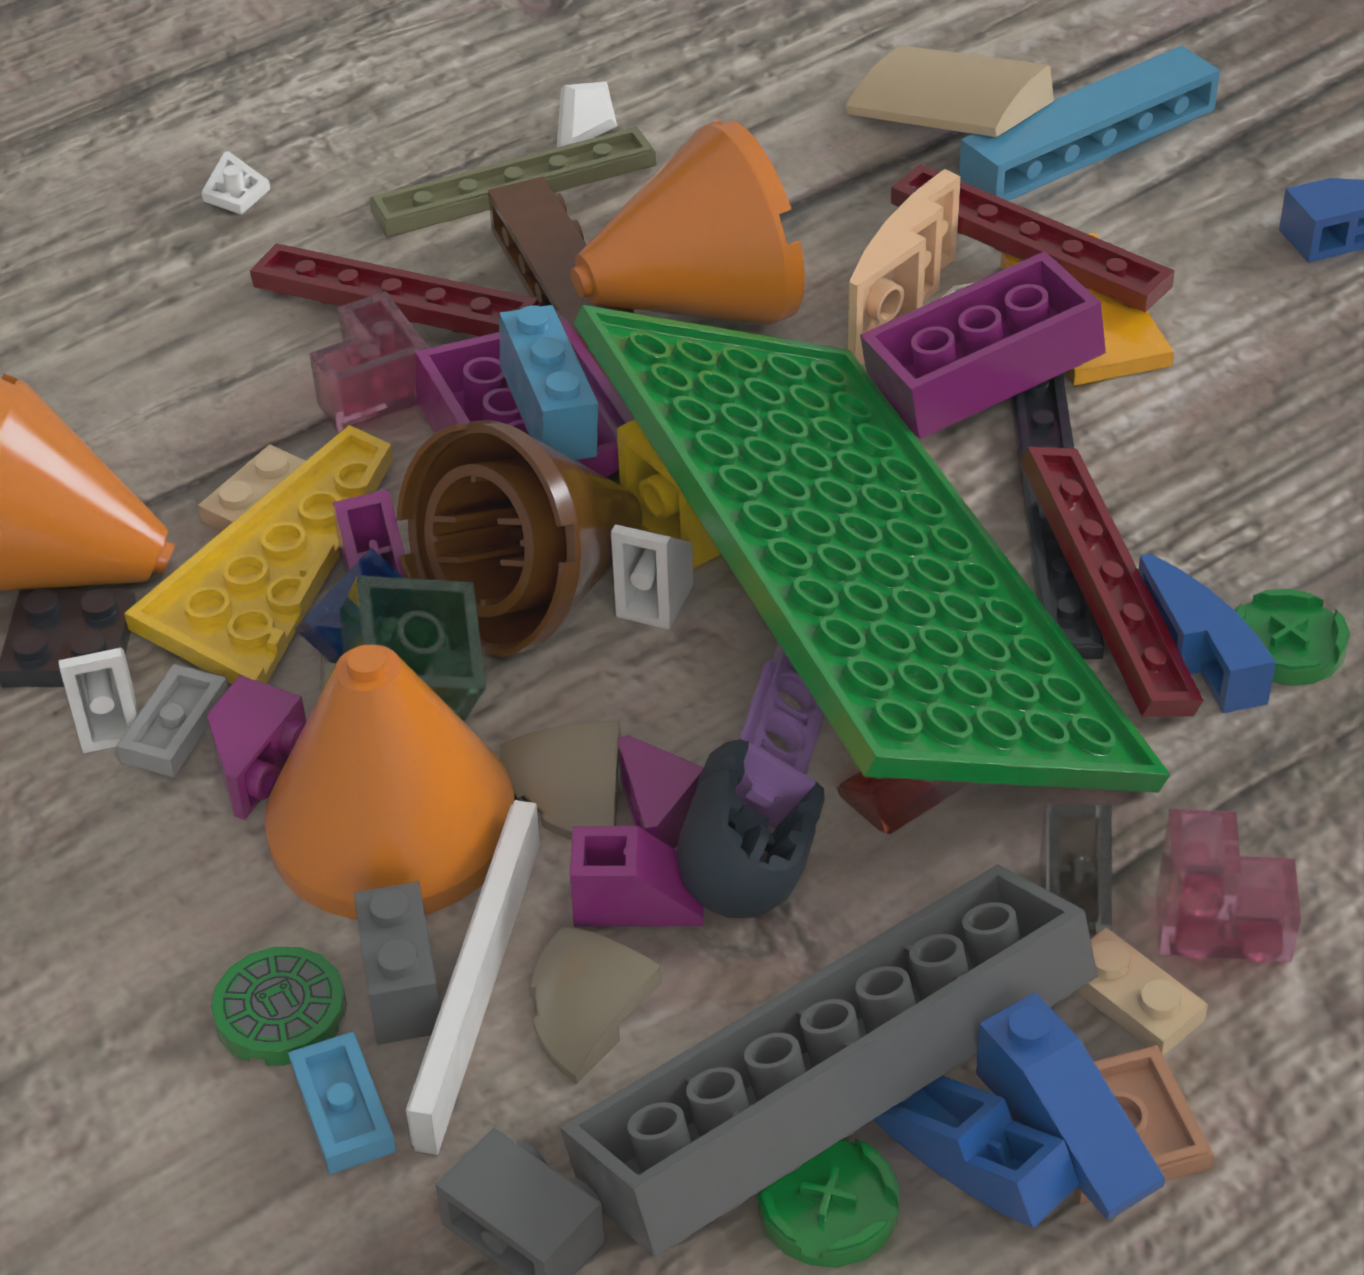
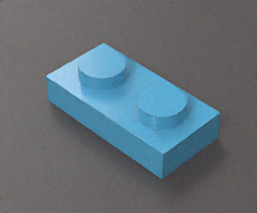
[288,1031,396,1175]

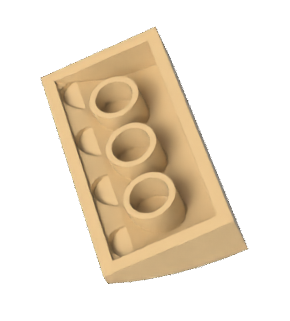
[846,45,1054,137]

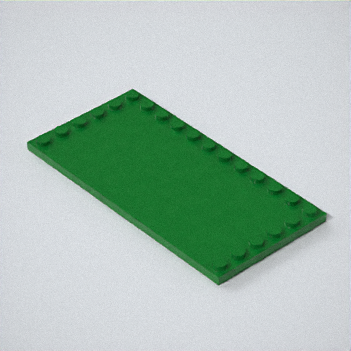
[574,305,1171,793]

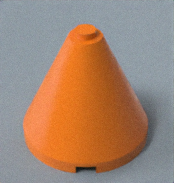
[570,119,805,325]
[0,373,175,591]
[265,645,515,920]

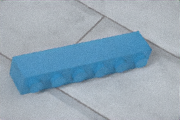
[959,45,1220,201]

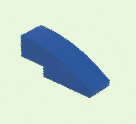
[1138,554,1276,713]
[873,1075,1080,1228]

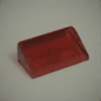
[837,771,971,834]

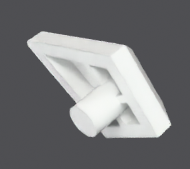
[557,81,617,147]
[201,152,270,214]

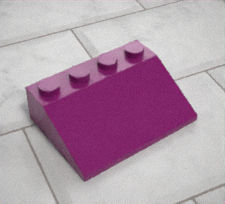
[415,317,634,477]

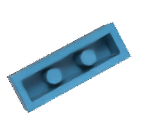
[499,305,598,460]

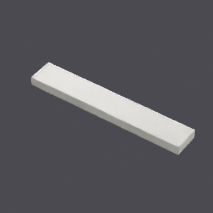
[406,800,540,1155]

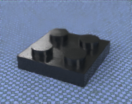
[0,589,136,687]

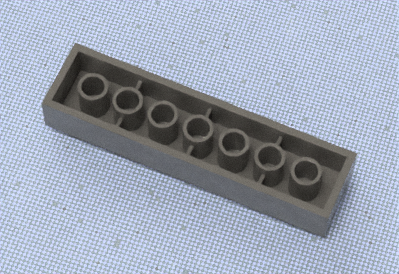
[559,864,1098,1257]

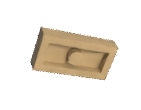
[198,444,306,531]
[1075,928,1208,1056]

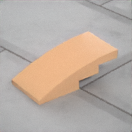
[848,169,961,365]

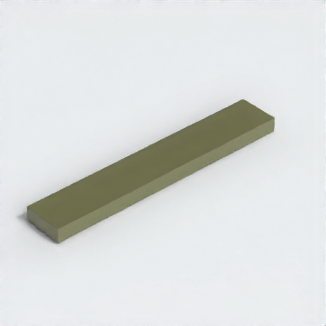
[369,127,656,238]

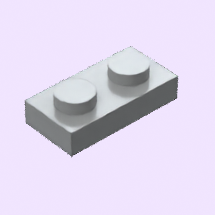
[116,664,229,777]

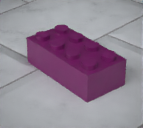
[860,251,1106,439]

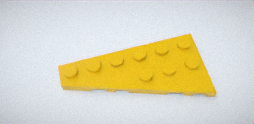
[124,425,393,684]

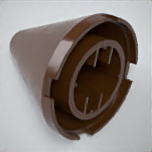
[396,420,642,658]

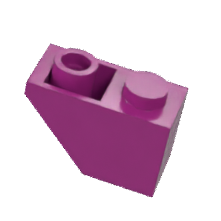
[207,675,306,820]
[570,826,704,926]

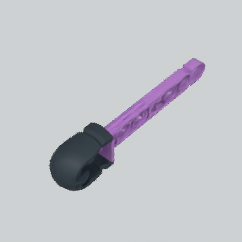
[677,643,825,918]

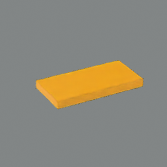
[1000,232,1174,386]

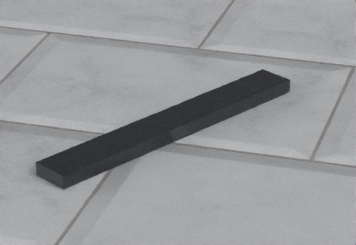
[1010,373,1104,659]

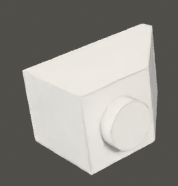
[611,524,694,630]
[59,648,138,753]

